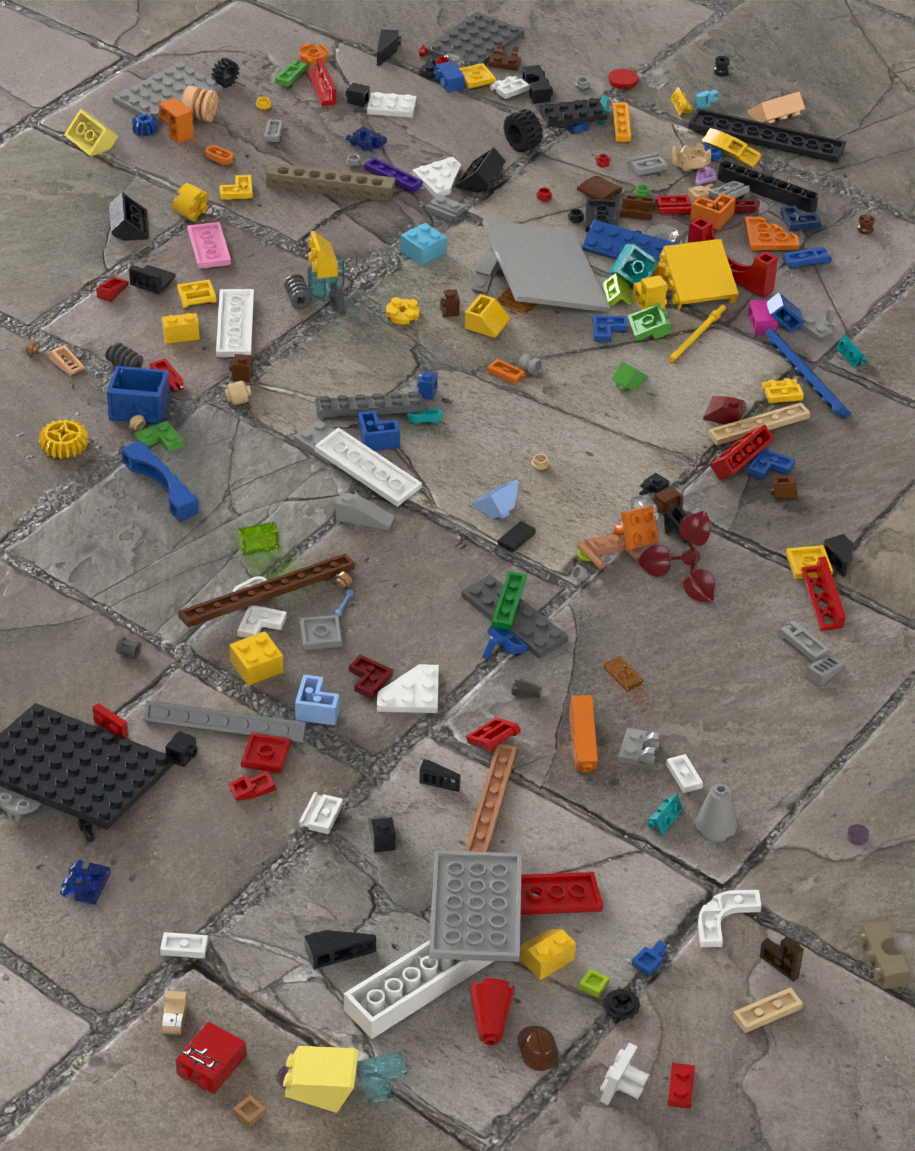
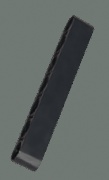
[718,161,818,213]

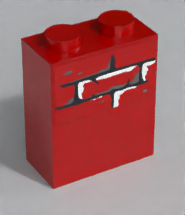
[175,1022,247,1094]

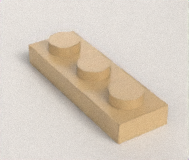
[733,987,803,1033]

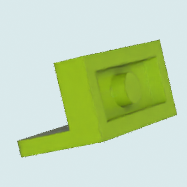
[603,273,633,307]

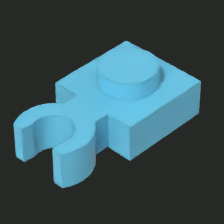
[694,90,719,110]

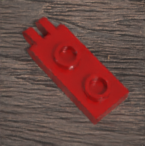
[150,358,184,392]

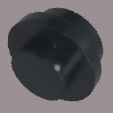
[568,209,584,223]

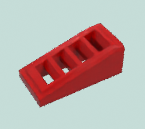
[96,277,129,302]

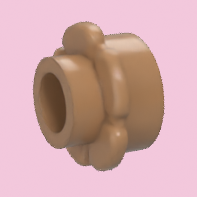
[25,339,40,356]
[335,571,353,589]

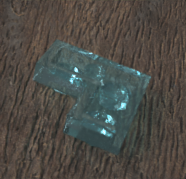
[357,1051,407,1104]

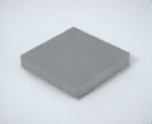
[299,615,343,650]

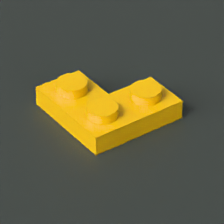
[220,175,253,200]

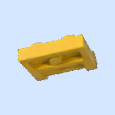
[177,279,217,308]

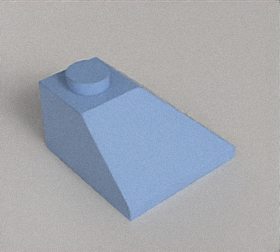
[472,479,519,519]

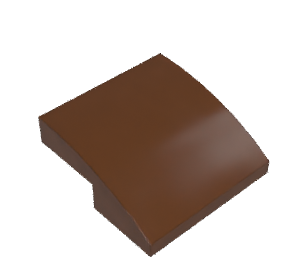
[577,176,623,200]
[620,194,656,220]

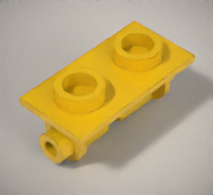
[671,87,693,116]

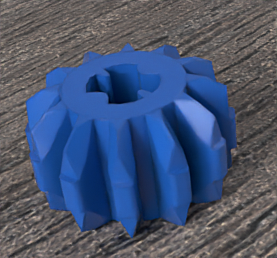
[132,113,158,137]

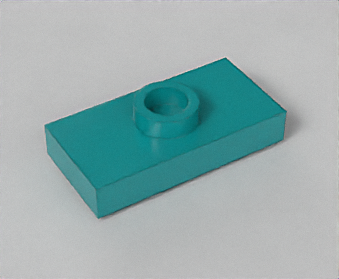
[598,95,610,125]

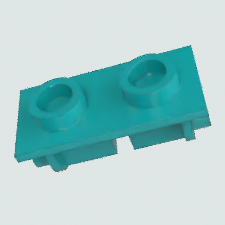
[836,334,867,368]
[647,793,683,836]

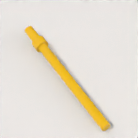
[668,305,726,363]

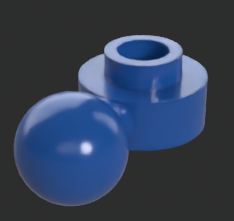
[699,142,722,162]

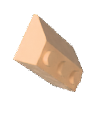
[747,91,805,124]

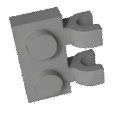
[618,728,660,765]

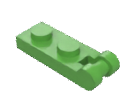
[275,60,309,87]

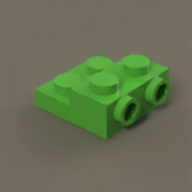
[628,303,672,341]

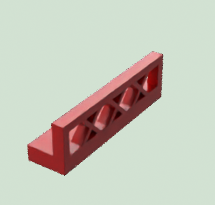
[307,58,336,107]
[801,556,846,631]

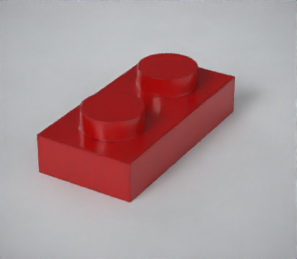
[92,703,129,738]
[667,1063,695,1109]

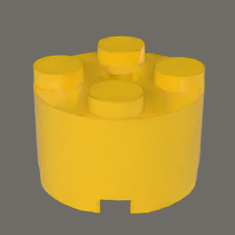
[173,183,209,222]

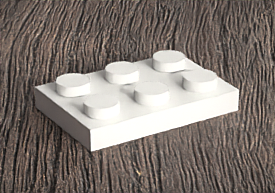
[367,92,417,118]

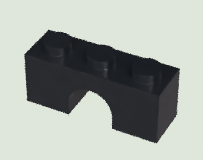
[522,65,553,104]

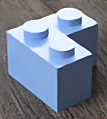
[295,675,340,725]

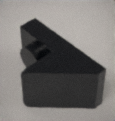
[664,503,689,543]

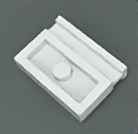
[299,792,343,834]

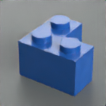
[358,410,400,451]

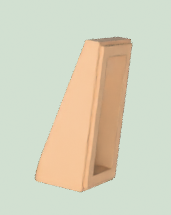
[49,345,85,376]

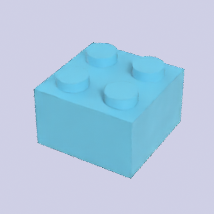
[400,223,447,266]

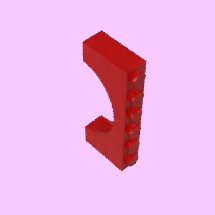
[688,216,778,298]

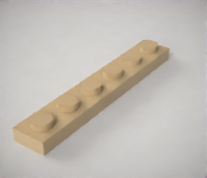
[708,403,810,445]

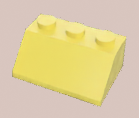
[64,109,119,157]

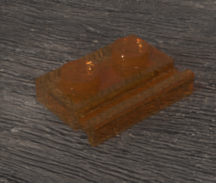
[497,287,537,315]

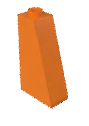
[569,695,598,772]

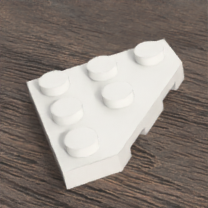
[412,157,461,197]
[377,664,439,713]

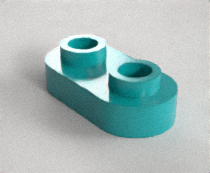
[407,409,443,425]

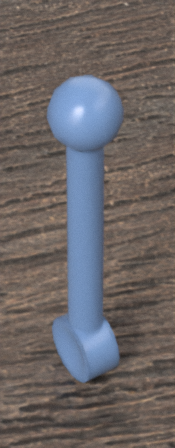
[335,590,354,617]

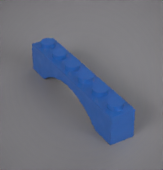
[121,440,199,522]

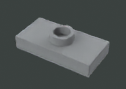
[264,120,283,142]

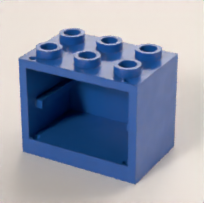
[106,366,171,425]

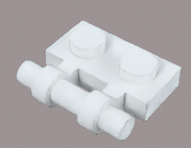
[490,76,530,99]

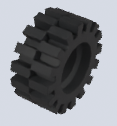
[211,58,240,88]

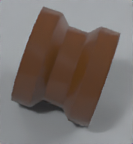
[857,214,875,234]

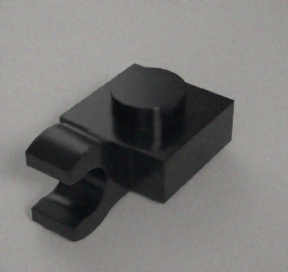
[639,473,670,498]

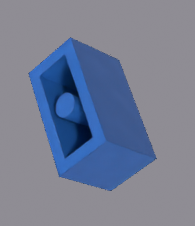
[435,61,465,93]
[766,292,805,333]

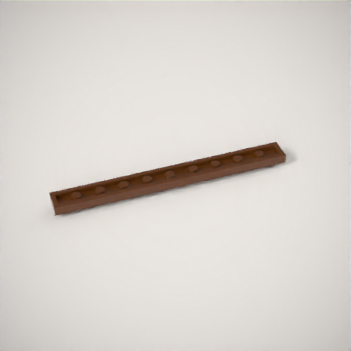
[178,553,355,628]

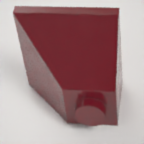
[703,396,747,425]

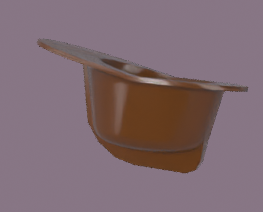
[518,1026,558,1071]

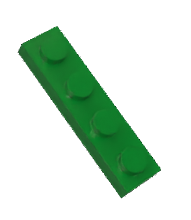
[491,571,527,630]

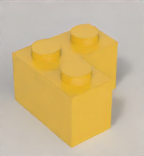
[633,275,668,310]

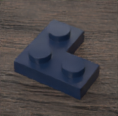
[780,205,821,231]

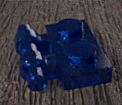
[346,127,387,152]
[60,859,111,905]

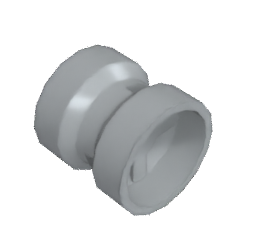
[518,353,542,376]

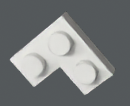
[237,605,287,638]

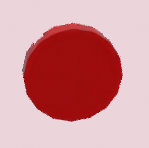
[608,68,638,89]

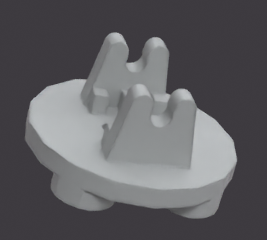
[0,789,41,821]

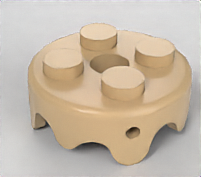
[672,143,711,171]

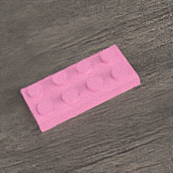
[187,222,231,269]

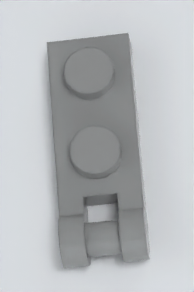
[777,621,830,662]

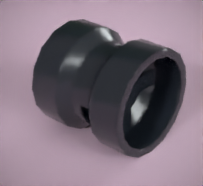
[714,56,730,77]

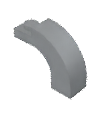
[471,249,502,295]

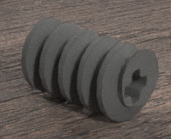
[284,274,311,310]
[105,342,144,368]

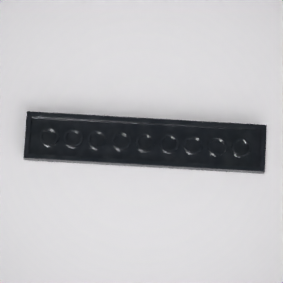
[688,108,847,163]

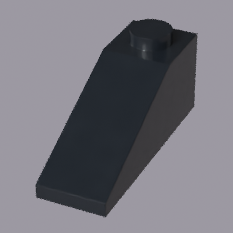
[377,29,401,66]
[304,930,376,970]

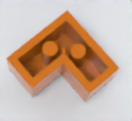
[158,97,194,144]
[690,193,736,230]

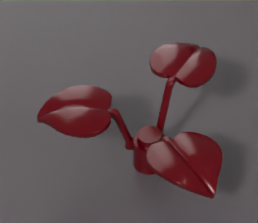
[639,511,715,602]

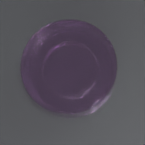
[847,824,869,845]

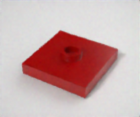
[241,733,291,773]

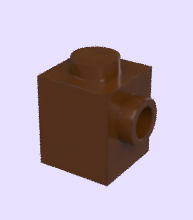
[229,354,253,383]

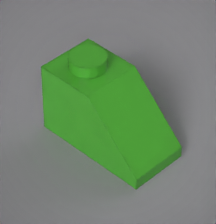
[612,361,649,391]

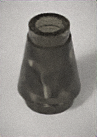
[511,679,542,698]

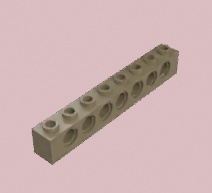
[266,163,395,202]

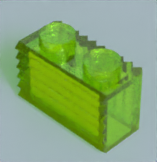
[238,521,280,556]

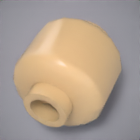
[225,381,252,406]

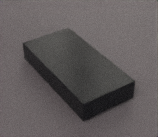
[498,521,536,553]

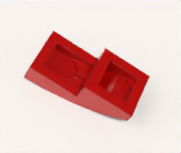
[228,771,277,801]

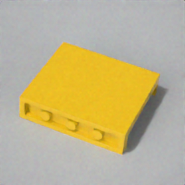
[660,239,739,311]

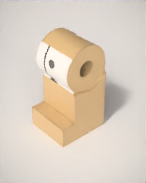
[162,991,188,1035]

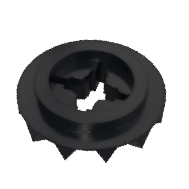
[604,989,640,1022]

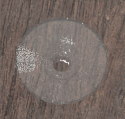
[646,223,679,242]

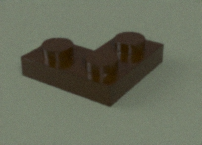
[759,936,804,982]

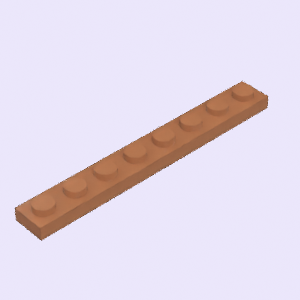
[465,744,517,852]

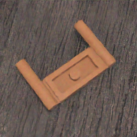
[577,534,641,570]

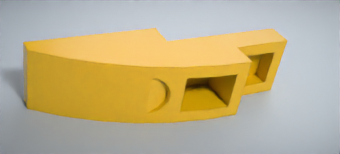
[702,128,762,169]

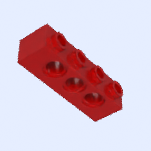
[710,424,774,480]

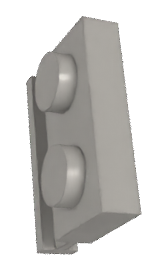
[628,153,667,176]
[710,180,750,199]
[426,195,465,221]

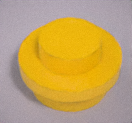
[256,96,271,110]

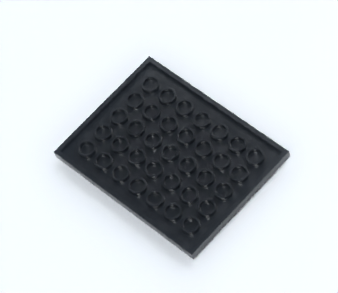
[0,703,175,830]

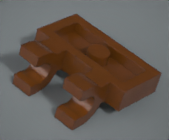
[489,44,521,71]

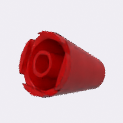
[470,978,515,1046]

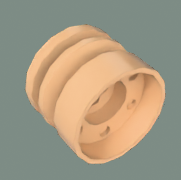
[181,86,218,123]

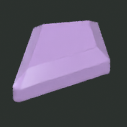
[695,166,716,186]

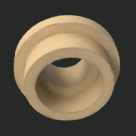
[129,415,146,432]
[531,454,550,470]

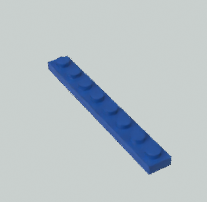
[765,327,851,418]

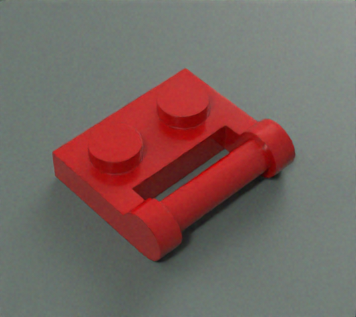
[466,717,521,753]

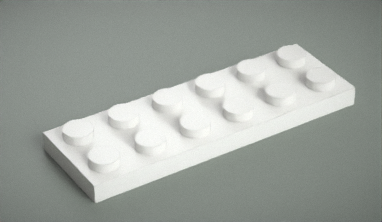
[216,289,254,358]
[314,428,422,507]

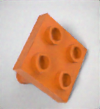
[614,505,659,550]

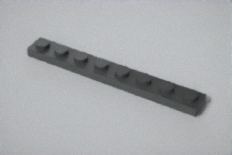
[143,700,307,743]

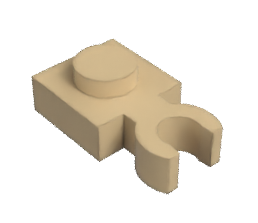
[687,184,716,201]

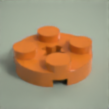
[299,43,328,67]

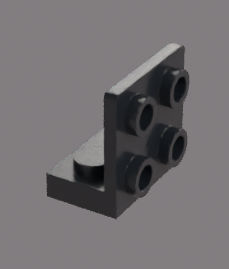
[129,265,176,294]

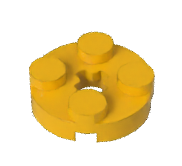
[386,297,420,325]

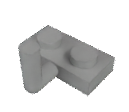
[799,306,834,343]

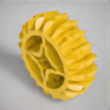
[39,419,88,459]

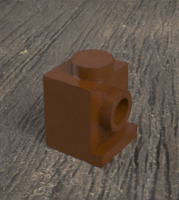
[440,289,460,317]
[770,476,798,500]
[654,486,684,516]

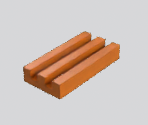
[487,359,526,385]

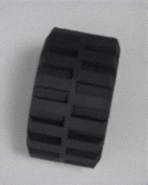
[503,109,543,152]

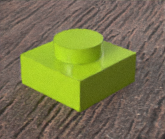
[579,968,610,998]

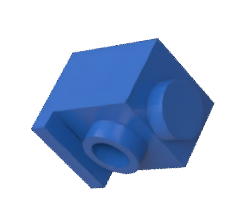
[417,371,438,400]

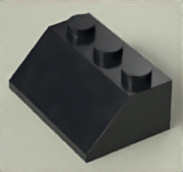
[455,147,506,193]
[109,192,149,241]

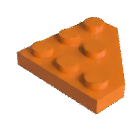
[744,217,800,251]

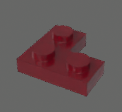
[349,654,393,699]

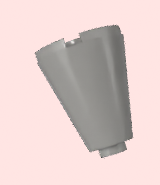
[695,784,738,842]

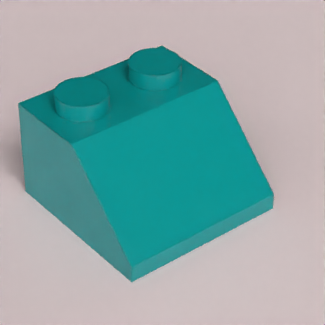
[609,244,659,287]

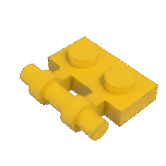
[761,378,804,403]

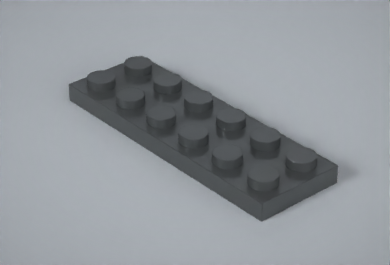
[315,391,425,417]
[461,575,568,659]

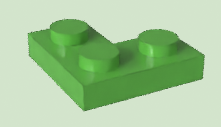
[135,421,184,452]

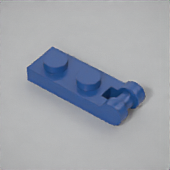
[783,247,832,268]

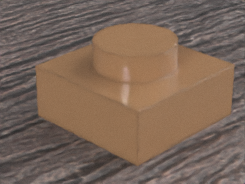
[233,1095,266,1128]

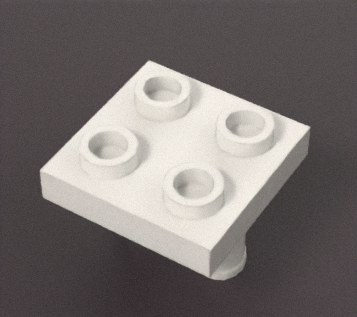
[600,1042,650,1105]

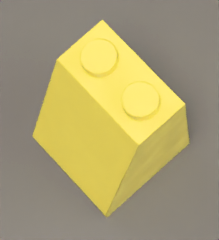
[283,1046,359,1113]

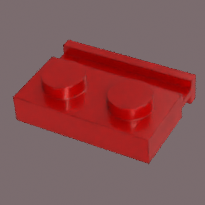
[656,195,691,214]

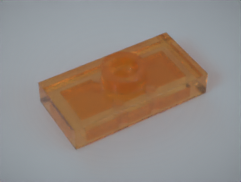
[604,656,644,692]

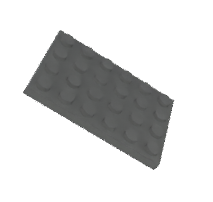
[426,12,524,68]

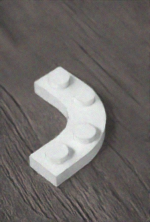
[698,890,761,947]

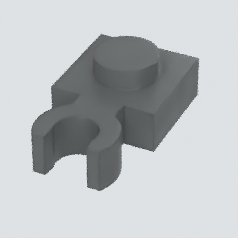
[329,281,345,313]

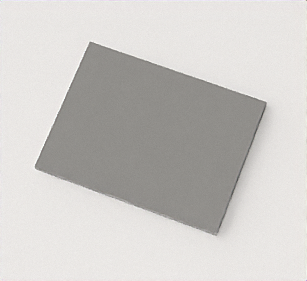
[482,219,610,312]

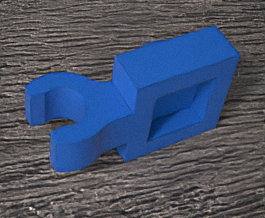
[631,940,667,977]

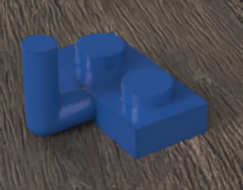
[482,626,528,659]

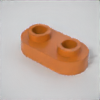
[205,145,233,166]

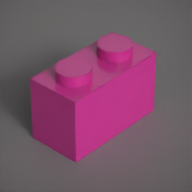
[748,300,778,335]

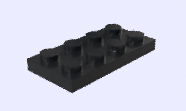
[539,98,607,128]

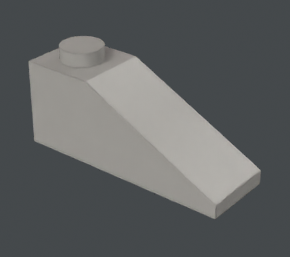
[336,492,395,531]

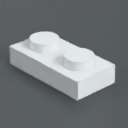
[666,754,703,793]
[160,932,208,958]

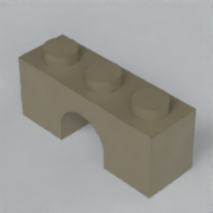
[858,920,911,990]

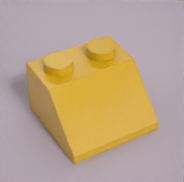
[161,313,200,344]
[519,929,576,980]

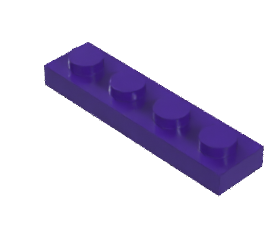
[364,157,423,193]

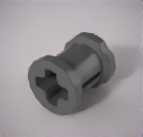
[116,636,142,659]

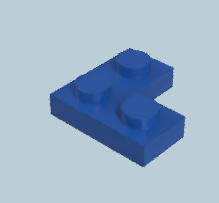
[592,315,628,342]
[747,448,796,479]

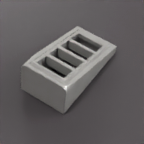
[805,655,845,687]

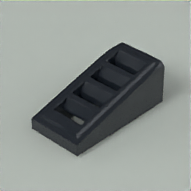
[419,759,461,792]

